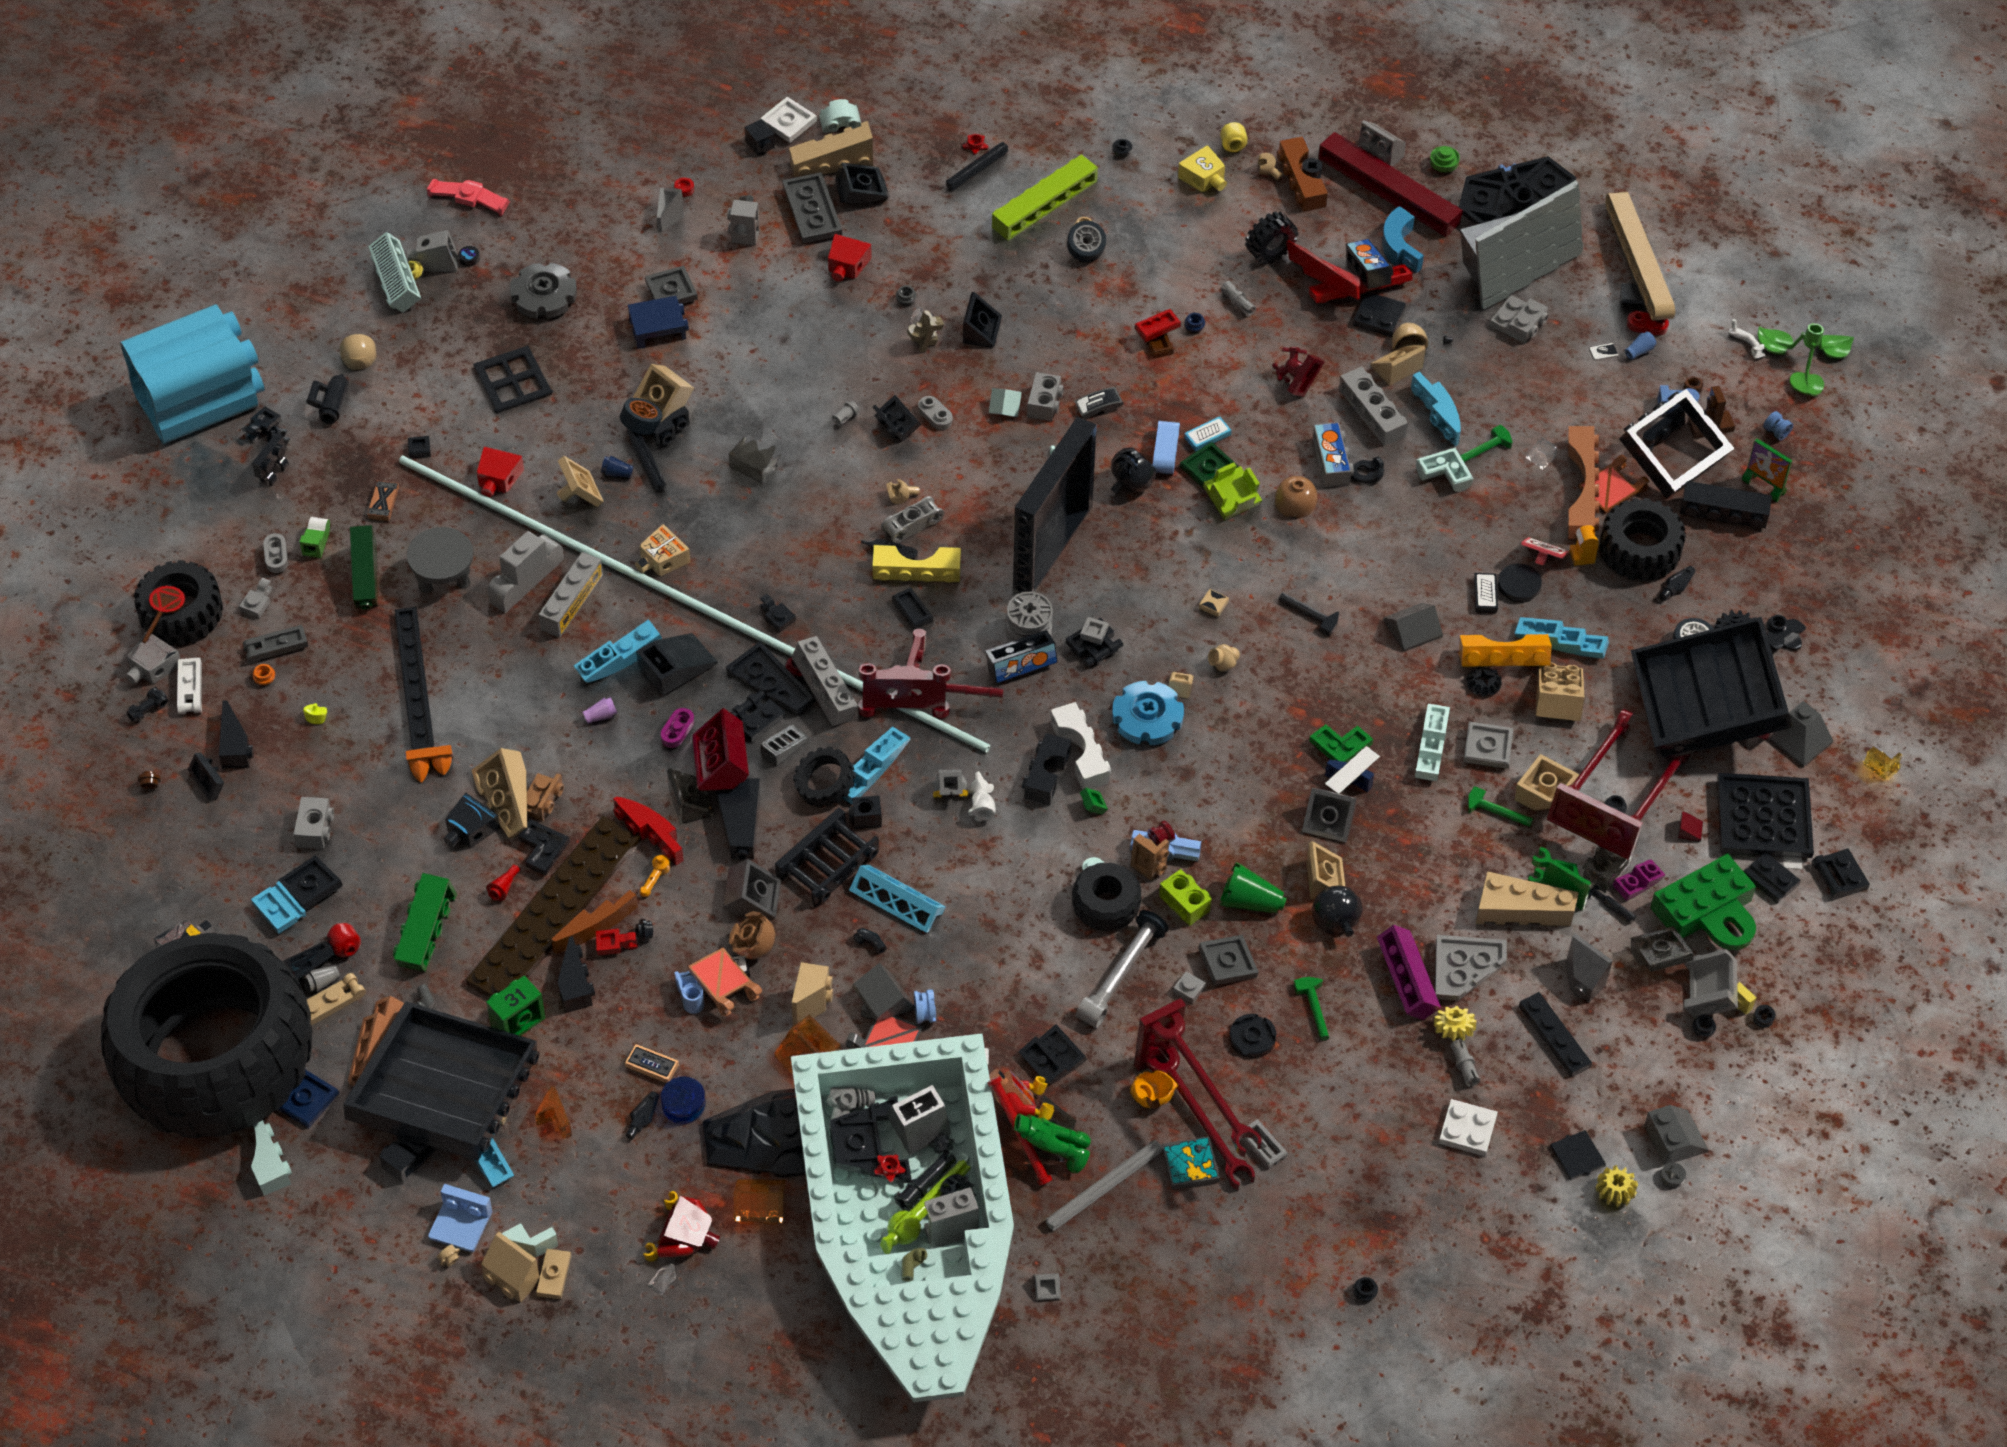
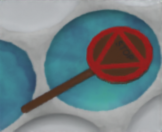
[142,586,185,644]

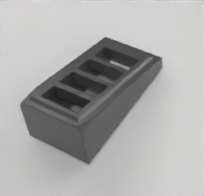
[760,724,808,766]

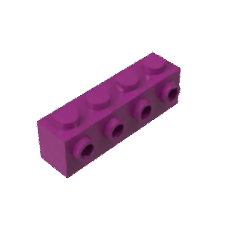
[1377,925,1441,1020]

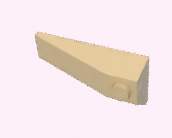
[471,748,527,838]

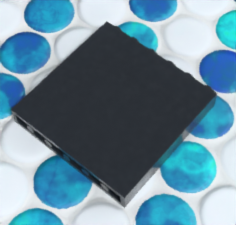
[1013,417,1097,593]

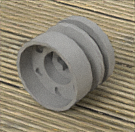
[1006,592,1053,642]

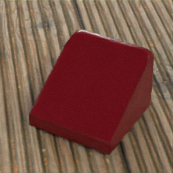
[1678,811,1703,842]

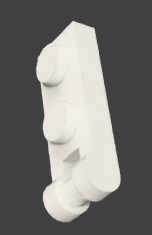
[177,658,202,715]

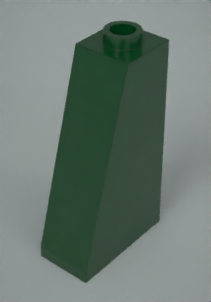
[350,525,378,610]

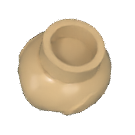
[1208,644,1240,672]

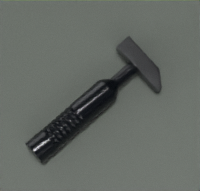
[1588,883,1636,923]

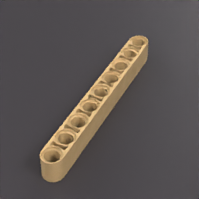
[1605,192,1675,321]

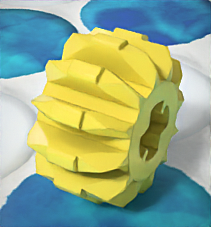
[1596,1165,1638,1208]

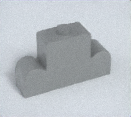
[487,531,564,613]

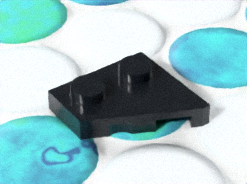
[283,941,335,979]

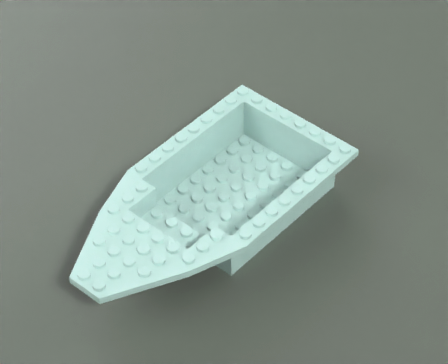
[791,1034,1014,1403]

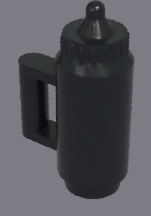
[306,374,349,424]

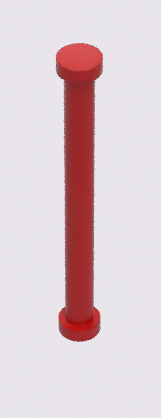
[987,1076,1052,1186]

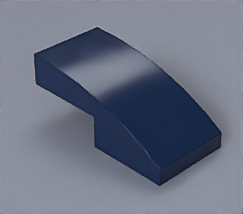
[1325,760,1374,792]

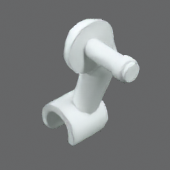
[1729,319,1765,359]

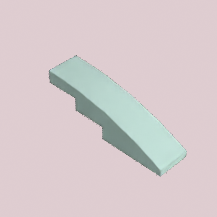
[1415,704,1450,781]

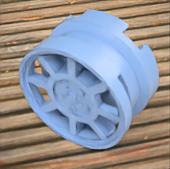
[914,989,936,1024]

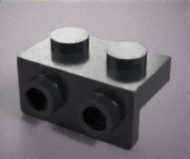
[872,395,922,441]

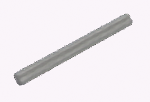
[1046,1140,1162,1231]

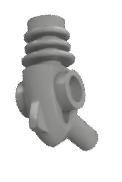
[826,1088,875,1120]

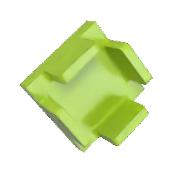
[1203,463,1262,521]

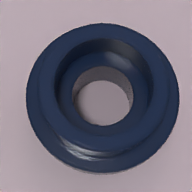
[1184,312,1205,332]

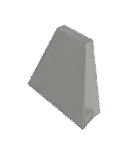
[657,188,684,232]

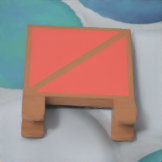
[687,948,762,1017]

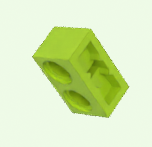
[1159,869,1211,926]

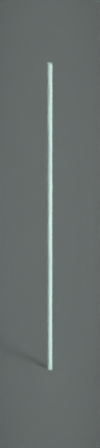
[399,455,990,753]

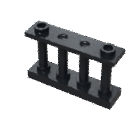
[775,807,879,907]

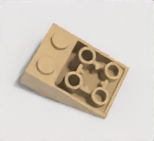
[1536,663,1585,721]

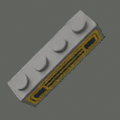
[539,552,603,638]

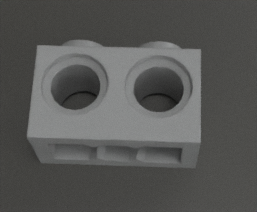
[1027,372,1064,421]

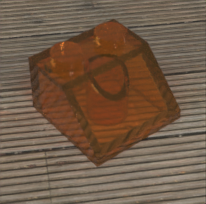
[733,1179,786,1225]

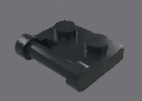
[1811,848,1870,899]

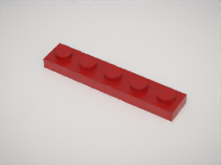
[1309,264,1413,303]

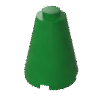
[1220,862,1287,914]

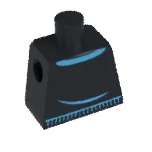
[443,793,500,848]

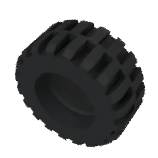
[1599,498,1686,581]
[134,560,223,645]

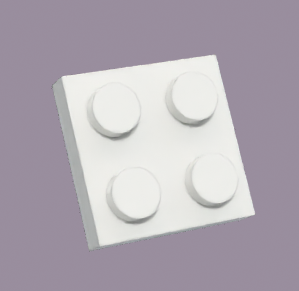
[760,97,817,143]
[1439,1099,1498,1157]

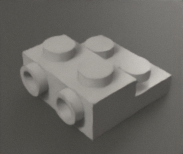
[1490,295,1549,343]

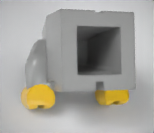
[933,769,968,798]

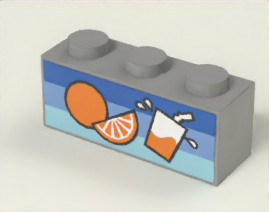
[1312,422,1354,487]

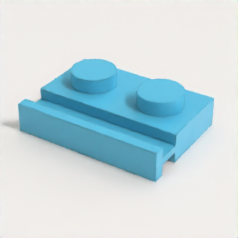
[251,881,306,934]

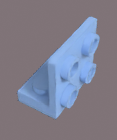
[428,1184,493,1252]

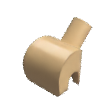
[1258,153,1283,180]
[886,479,919,504]

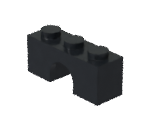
[1022,733,1071,805]

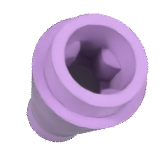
[583,697,618,724]

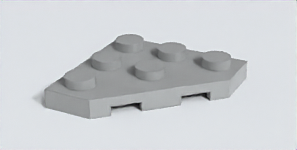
[1435,935,1507,1001]

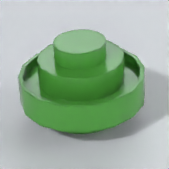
[1430,146,1460,172]

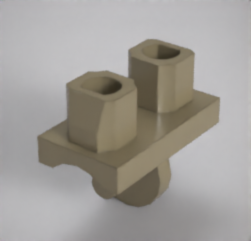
[907,311,944,352]

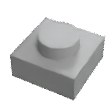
[1080,617,1109,645]
[1173,971,1206,1004]

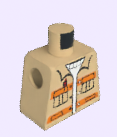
[635,524,690,576]

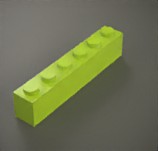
[992,154,1098,241]

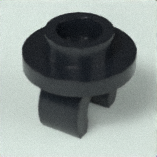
[267,426,290,446]

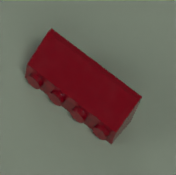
[692,707,749,791]

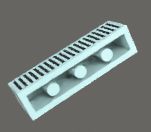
[368,232,421,313]

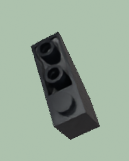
[558,936,595,1013]

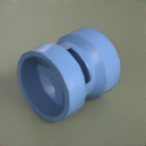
[1763,411,1794,441]

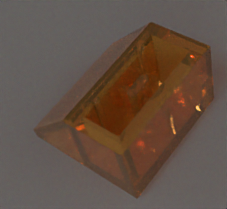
[774,1014,841,1075]

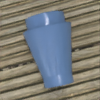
[1625,332,1657,360]

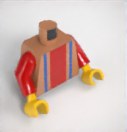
[989,1069,1054,1120]

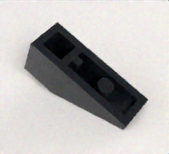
[219,700,254,769]

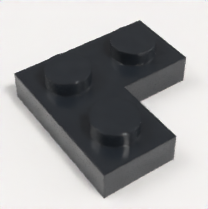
[518,819,570,876]

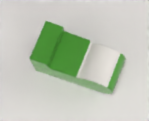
[299,517,330,558]

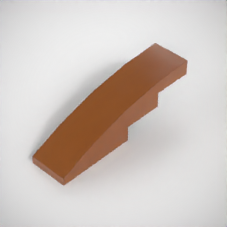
[551,890,638,954]

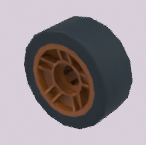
[620,398,663,435]

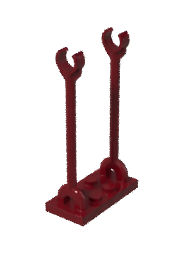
[1546,709,1691,860]
[1134,998,1262,1190]

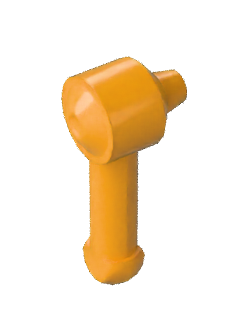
[639,855,670,897]

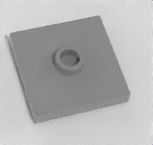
[1464,722,1513,769]

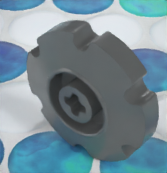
[510,263,577,319]

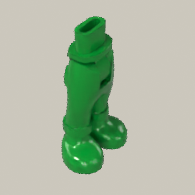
[1014,1113,1091,1174]

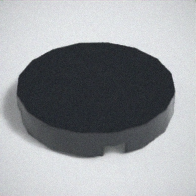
[1498,563,1542,602]
[1229,1013,1277,1058]

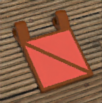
[1578,455,1650,514]

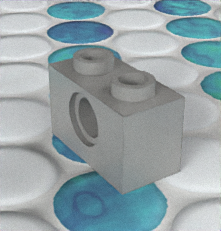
[727,200,760,245]
[293,797,334,849]

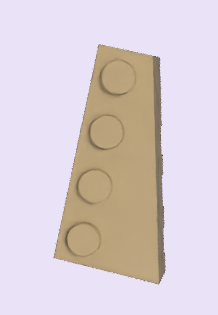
[789,121,873,178]
[1476,872,1579,926]

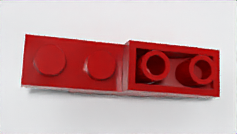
[613,796,684,866]

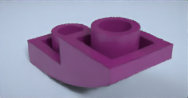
[1612,859,1665,901]

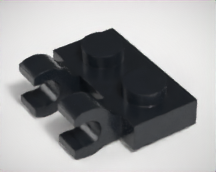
[252,433,289,486]

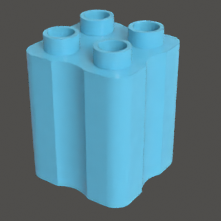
[120,304,265,444]

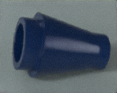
[601,456,634,478]

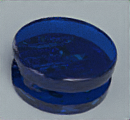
[661,1076,706,1124]

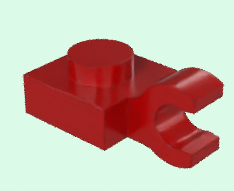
[596,929,638,956]

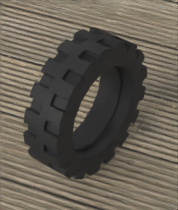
[793,747,856,807]

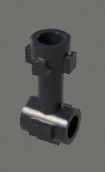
[126,687,168,722]

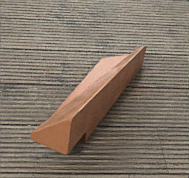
[348,996,404,1086]

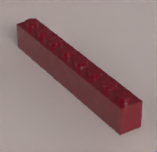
[1318,132,1463,237]

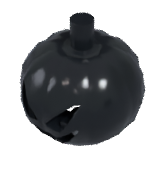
[1110,447,1156,494]
[1311,885,1363,937]

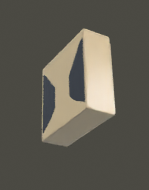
[1199,589,1229,617]

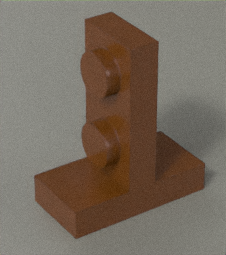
[1687,386,1735,438]

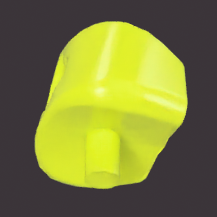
[303,703,327,724]

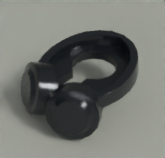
[1351,457,1385,483]

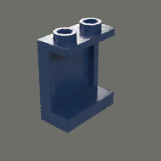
[628,295,689,349]

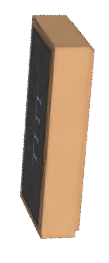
[625,1044,679,1084]

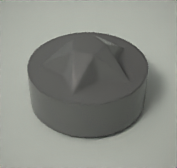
[1661,1163,1686,1188]

